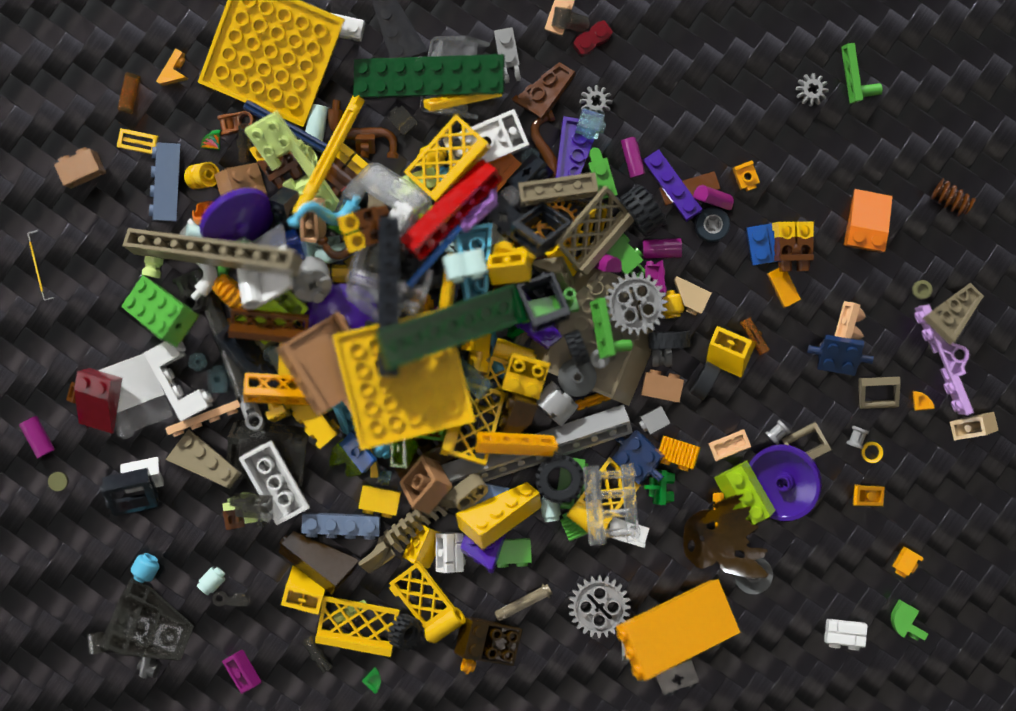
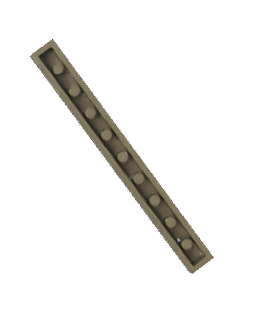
[122,228,304,277]

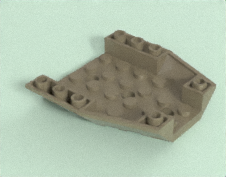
[529,268,653,406]

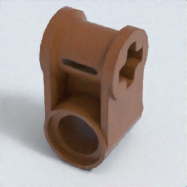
[217,111,256,136]

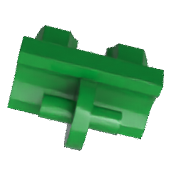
[643,469,675,505]

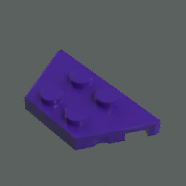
[460,533,507,573]

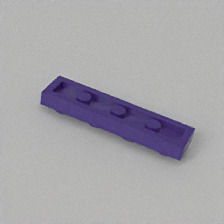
[643,150,702,222]

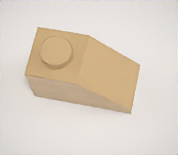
[674,276,711,316]
[950,412,999,440]

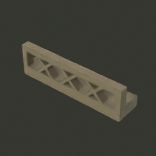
[518,172,598,207]

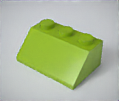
[714,460,775,525]

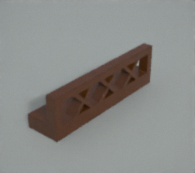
[228,307,309,343]

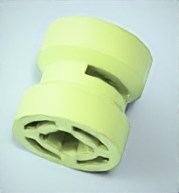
[141,256,164,278]

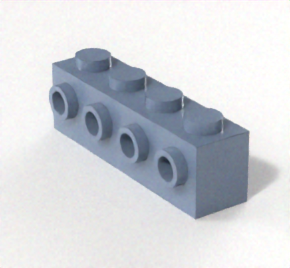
[149,142,180,222]
[301,512,381,540]

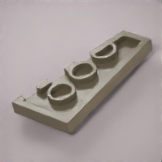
[922,283,984,345]
[166,429,241,489]

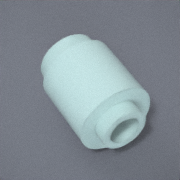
[541,497,561,522]
[197,567,225,595]

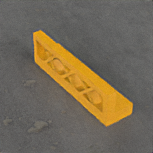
[243,373,310,406]
[476,432,558,456]

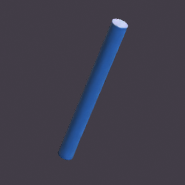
[406,225,462,288]

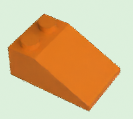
[844,189,892,253]

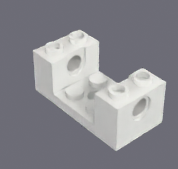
[443,109,529,166]
[144,341,214,421]

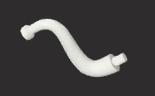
[179,218,218,301]

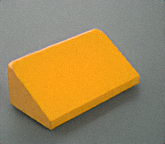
[767,268,801,308]

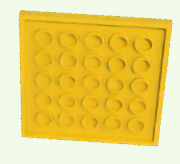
[198,0,345,127]
[332,309,475,450]

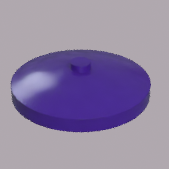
[200,188,274,244]
[303,283,378,331]
[749,445,822,521]

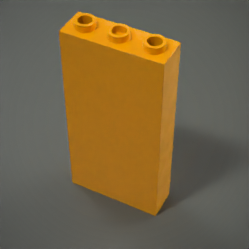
[616,579,740,680]

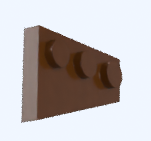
[511,62,576,120]

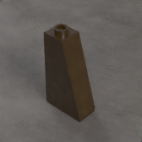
[279,531,359,594]

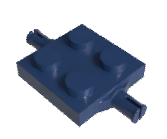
[807,335,874,376]
[611,430,664,485]

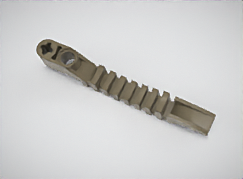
[358,473,488,573]

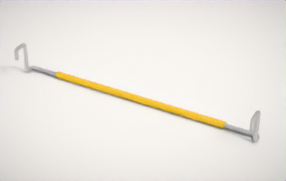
[27,230,54,301]

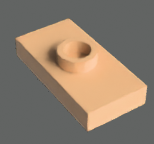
[708,429,751,461]

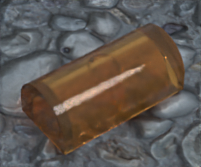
[117,72,141,114]

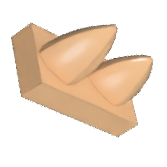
[835,301,866,340]

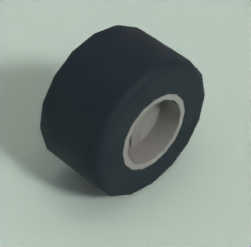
[694,207,730,242]

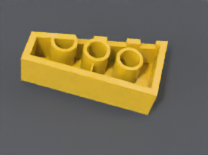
[275,381,340,449]
[456,482,541,550]

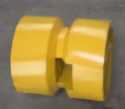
[184,162,219,189]

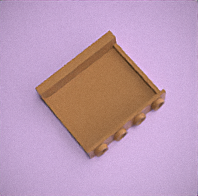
[275,311,350,416]

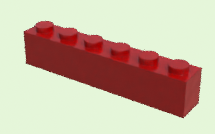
[399,158,503,261]

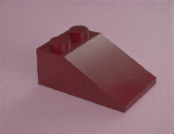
[74,368,123,434]

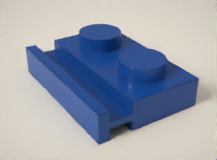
[746,223,777,266]

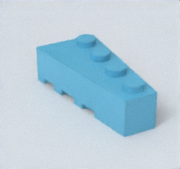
[453,223,493,301]

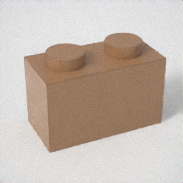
[640,369,684,402]

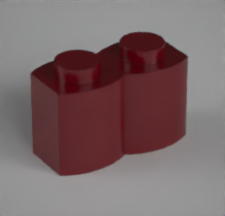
[573,20,613,57]

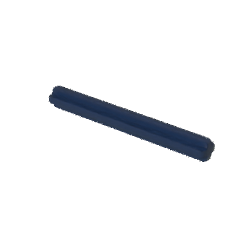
[243,100,327,154]

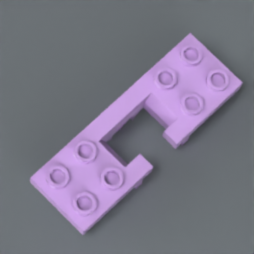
[914,304,973,415]

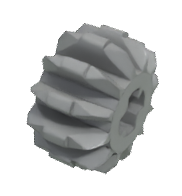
[795,73,829,106]
[580,85,612,118]

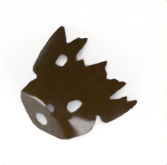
[683,494,768,578]

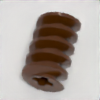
[931,178,976,217]

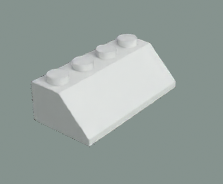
[239,440,310,525]

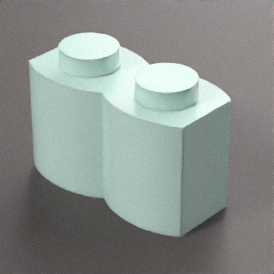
[442,249,487,284]

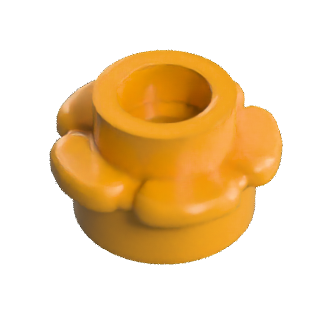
[461,658,476,674]

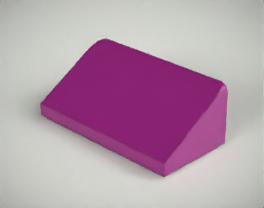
[222,650,261,694]

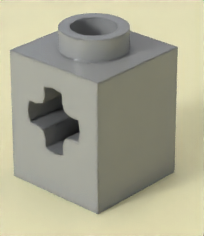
[639,406,670,434]

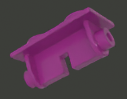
[644,260,667,298]

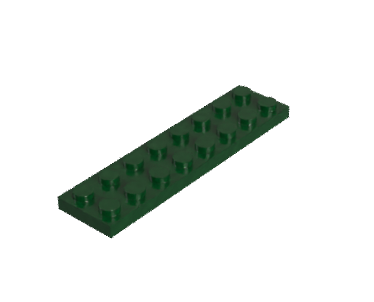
[353,54,505,98]
[374,283,527,370]

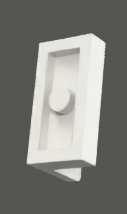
[121,457,164,494]
[607,517,649,548]

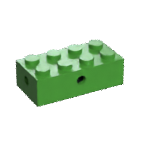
[121,275,199,347]

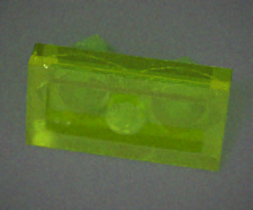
[329,439,362,477]

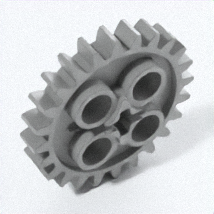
[605,272,668,335]
[568,575,631,638]

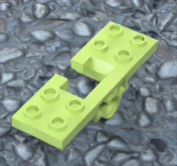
[244,111,342,212]

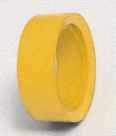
[861,442,883,463]

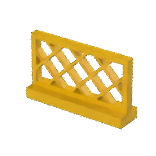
[404,115,491,202]
[440,378,506,466]
[315,596,400,657]

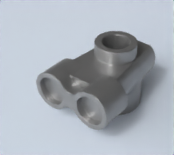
[137,645,161,679]

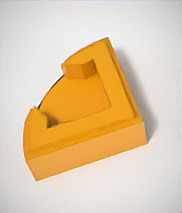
[913,391,935,411]

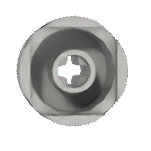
[292,256,332,303]
[536,381,579,427]

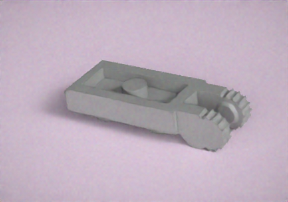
[494,27,521,83]

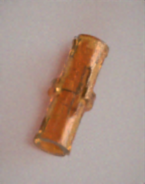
[740,317,770,355]

